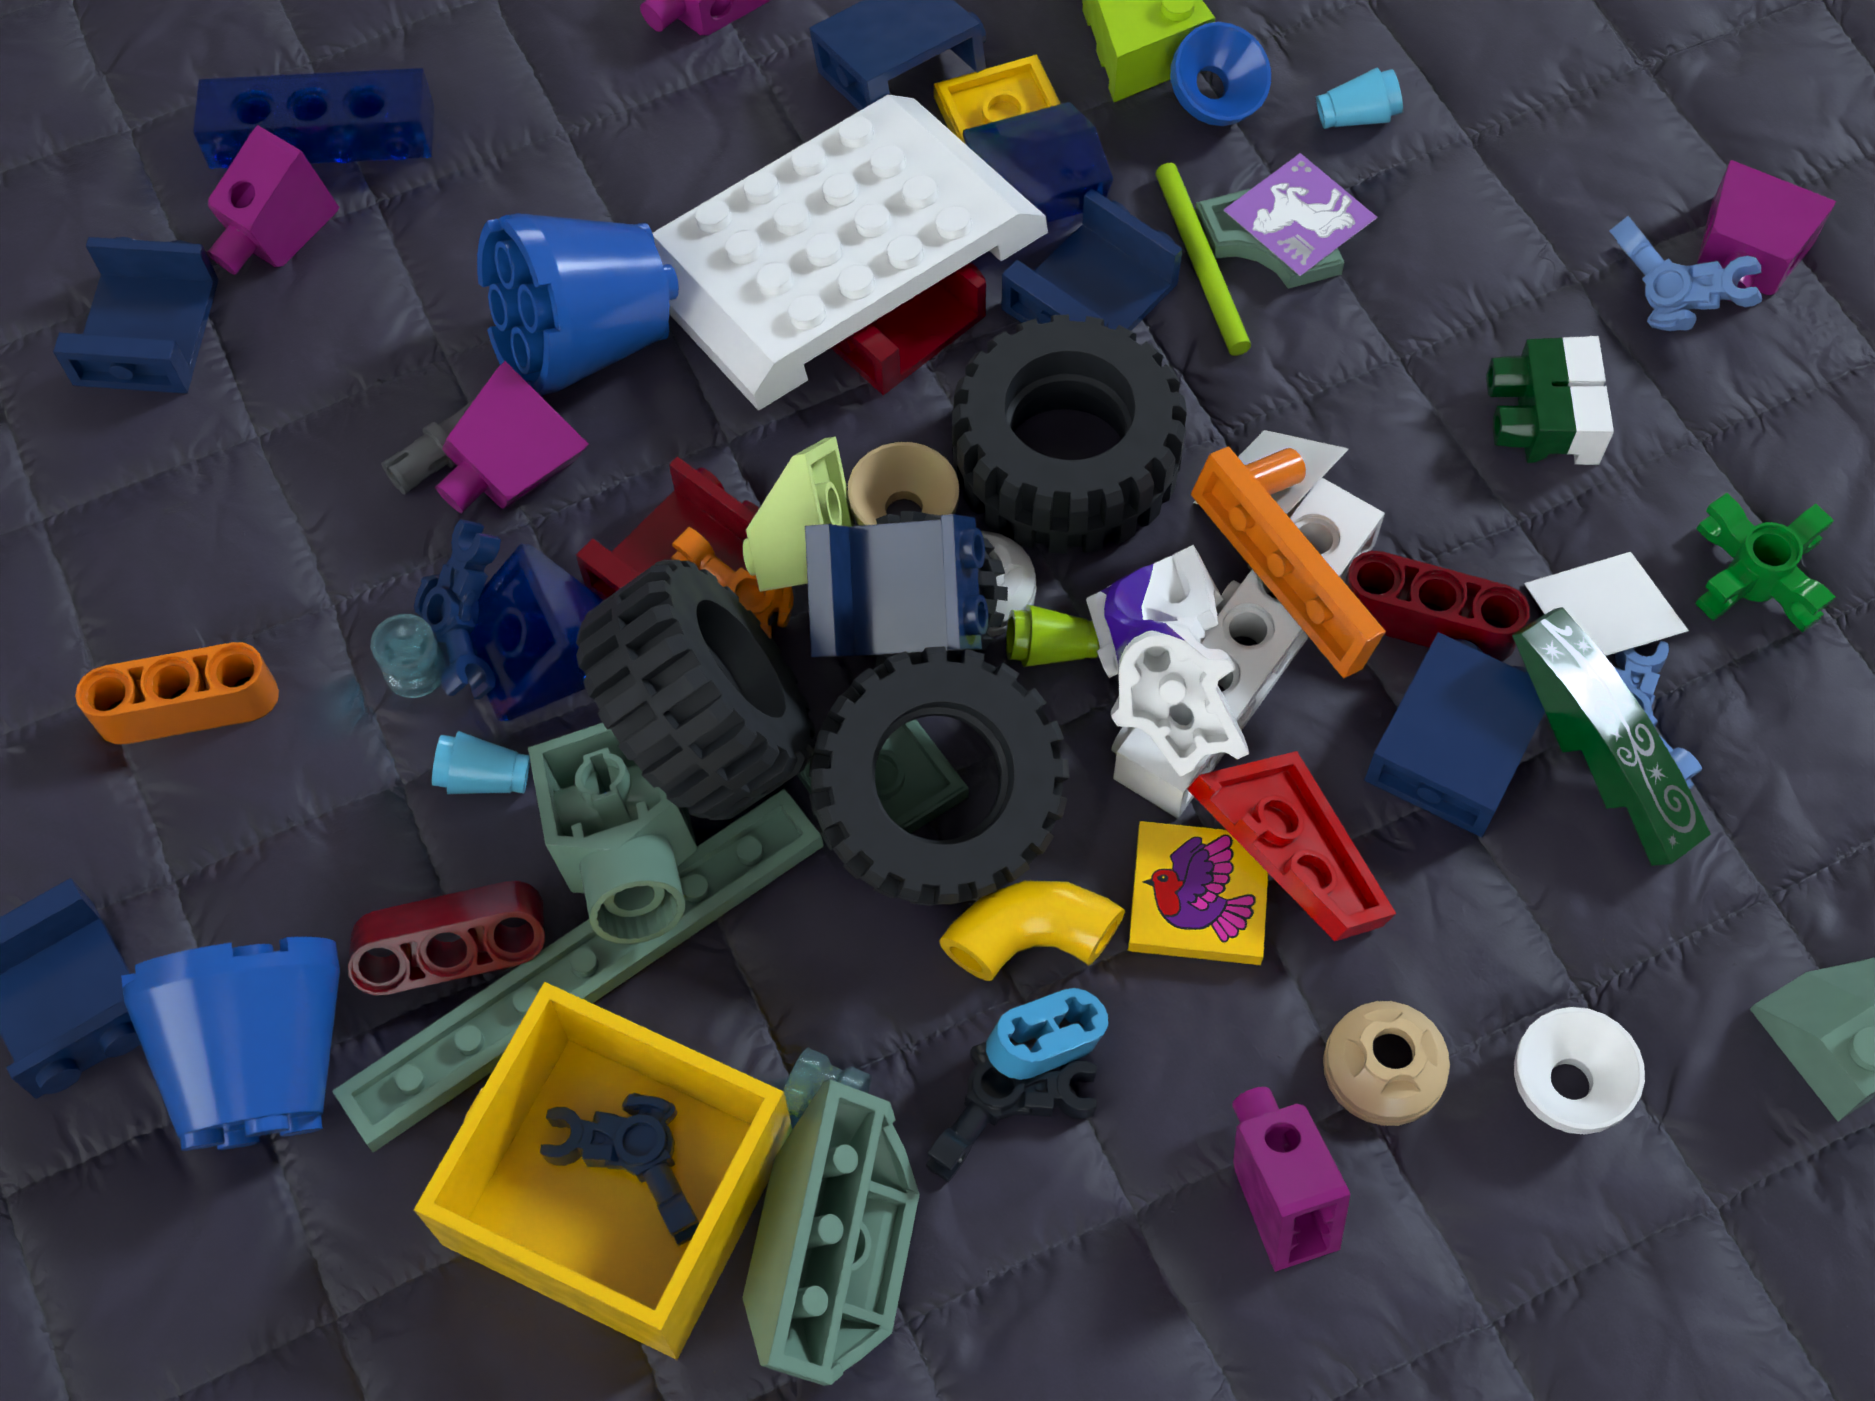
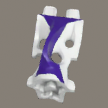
[1086,544,1249,776]

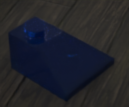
[963,102,1113,222]
[470,544,603,721]

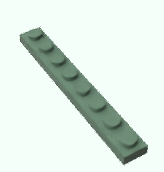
[332,789,823,1153]

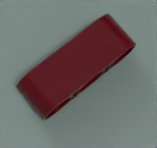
[1345,550,1530,661]
[348,881,545,995]

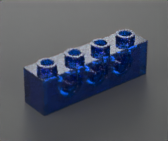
[193,68,434,169]

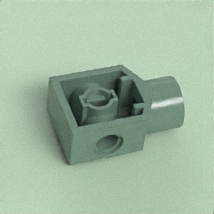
[528,723,698,944]

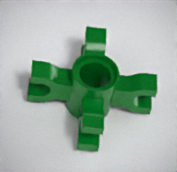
[1695,493,1836,633]

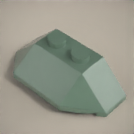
[742,1079,920,1386]

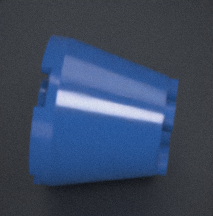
[477,213,679,395]
[121,937,340,1151]

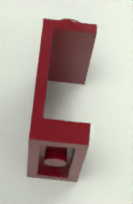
[831,262,986,396]
[576,456,759,600]

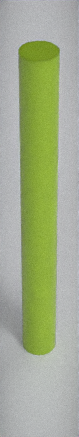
[1155,163,1251,356]

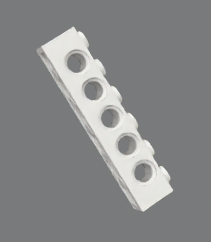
[1111,478,1385,819]

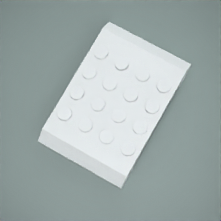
[653,95,1048,411]

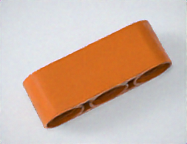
[75,642,279,744]

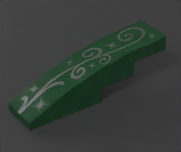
[1512,607,1711,866]

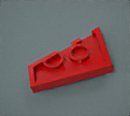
[1187,751,1396,941]

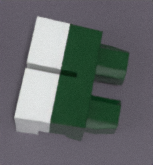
[1486,336,1614,465]

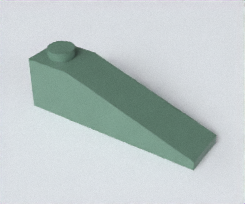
[1750,958,1875,1121]

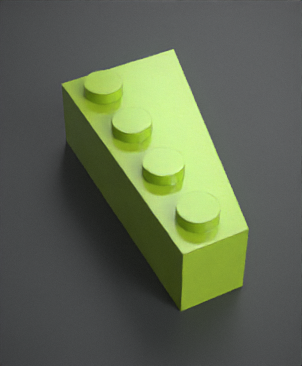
[1082,0,1215,102]

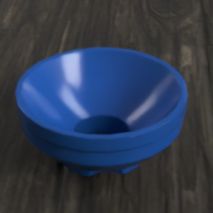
[1170,22,1271,126]

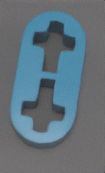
[986,988,1108,1080]

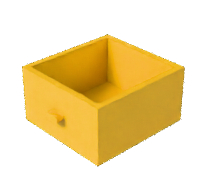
[414,982,793,1360]

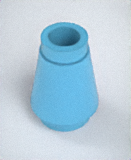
[1316,67,1403,129]
[432,731,530,794]

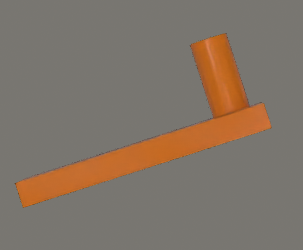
[1190,446,1386,679]

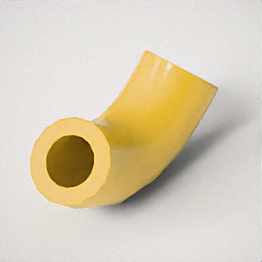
[939,880,1125,981]

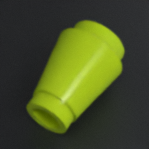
[1006,604,1100,667]

